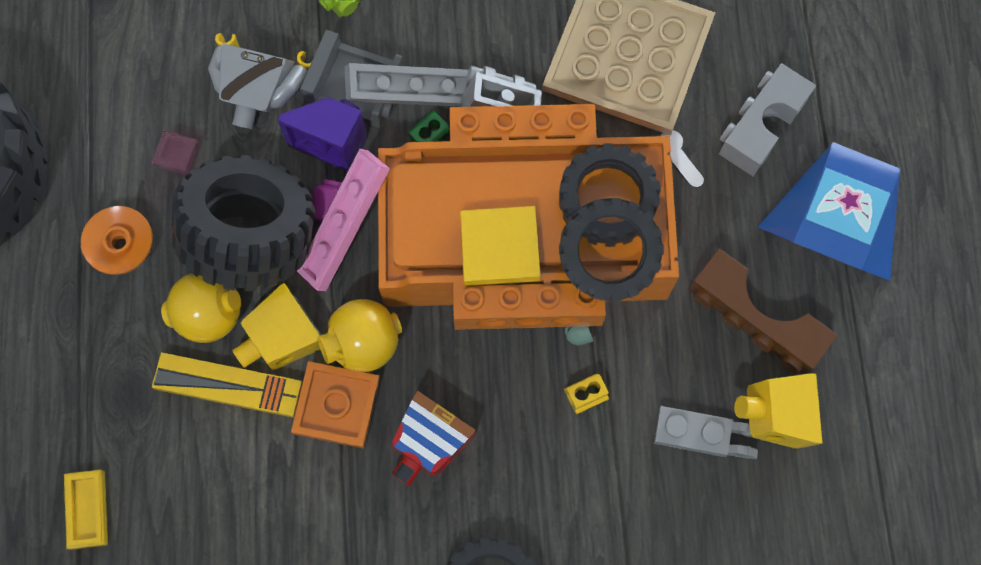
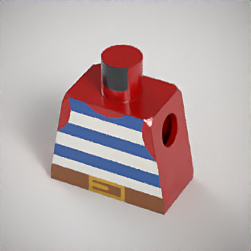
[391,391,476,486]

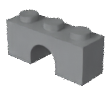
[719,63,816,177]

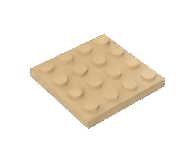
[542,0,715,136]

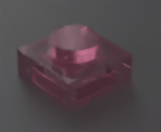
[152,131,199,175]

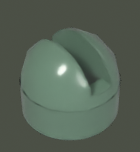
[565,326,594,346]

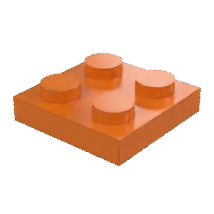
[291,361,380,449]

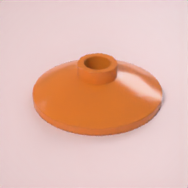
[81,206,153,275]

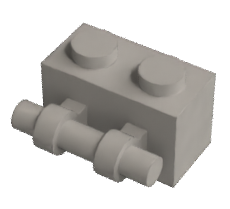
[461,65,542,107]

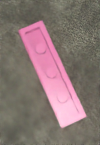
[297,149,390,291]

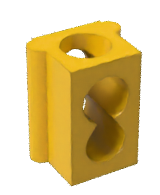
[564,374,609,414]

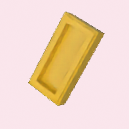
[64,470,108,550]

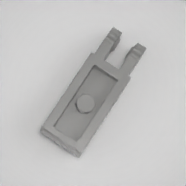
[654,406,758,459]

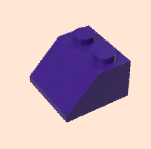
[278,97,368,172]

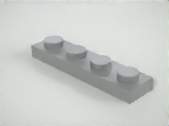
[344,63,471,106]

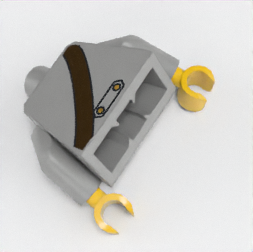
[208,33,312,129]

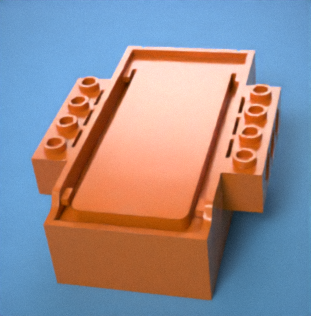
[378,104,679,330]

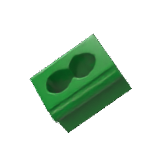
[407,111,450,142]

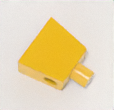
[232,283,320,370]
[734,373,822,449]

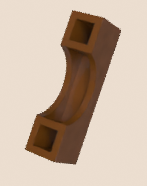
[689,248,838,375]

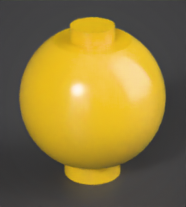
[161,273,241,343]
[317,299,402,372]

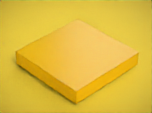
[460,206,540,286]

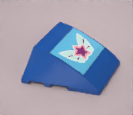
[757,142,900,281]

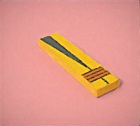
[152,352,303,418]

